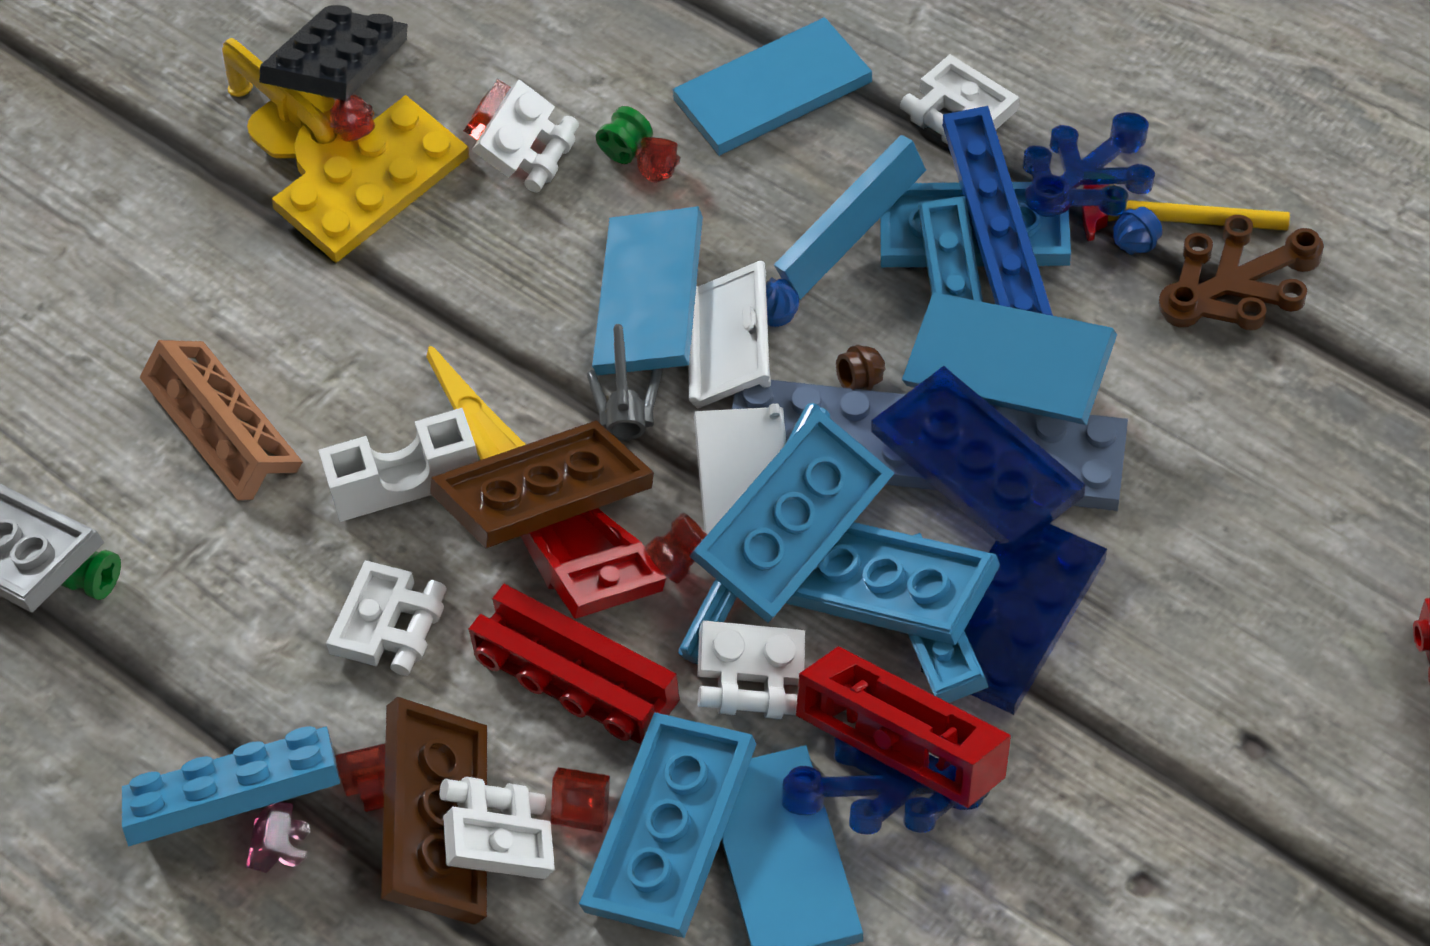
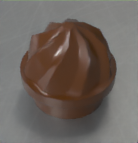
[836,345,886,391]

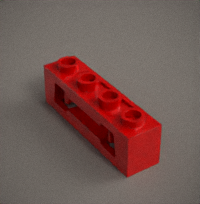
[796,646,1011,808]

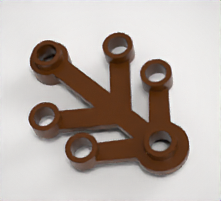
[1159,214,1324,331]

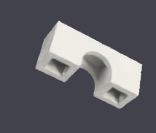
[318,408,479,522]

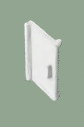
[688,261,771,409]
[694,404,787,537]

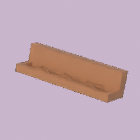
[139,340,303,500]

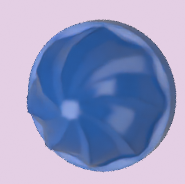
[1113,207,1163,255]
[766,277,799,327]

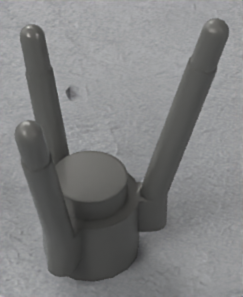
[587,324,664,440]

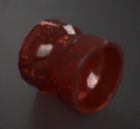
[645,513,707,584]

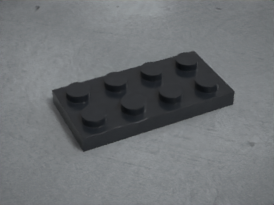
[259,5,408,101]

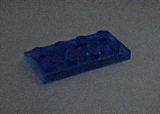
[871,366,1086,554]
[921,509,1107,715]

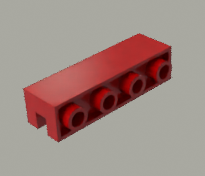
[468,583,680,745]

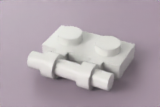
[900,54,1019,144]
[472,80,579,193]
[326,560,447,676]
[697,621,805,719]
[439,776,555,879]

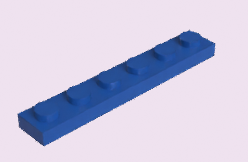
[942,106,1053,316]

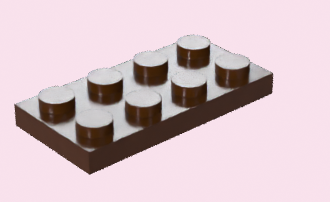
[430,420,654,549]
[381,697,487,925]

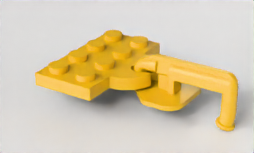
[222,38,469,263]

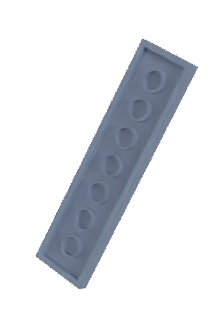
[732,380,1128,511]

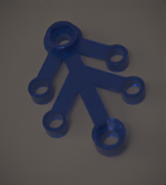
[1022,112,1155,217]
[781,737,990,835]

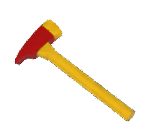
[1082,174,1290,241]

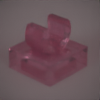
[246,801,311,873]

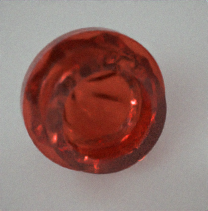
[330,95,375,142]
[635,137,681,183]

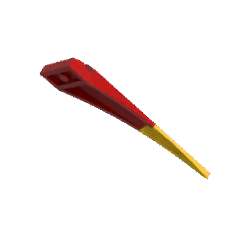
[426,345,667,619]

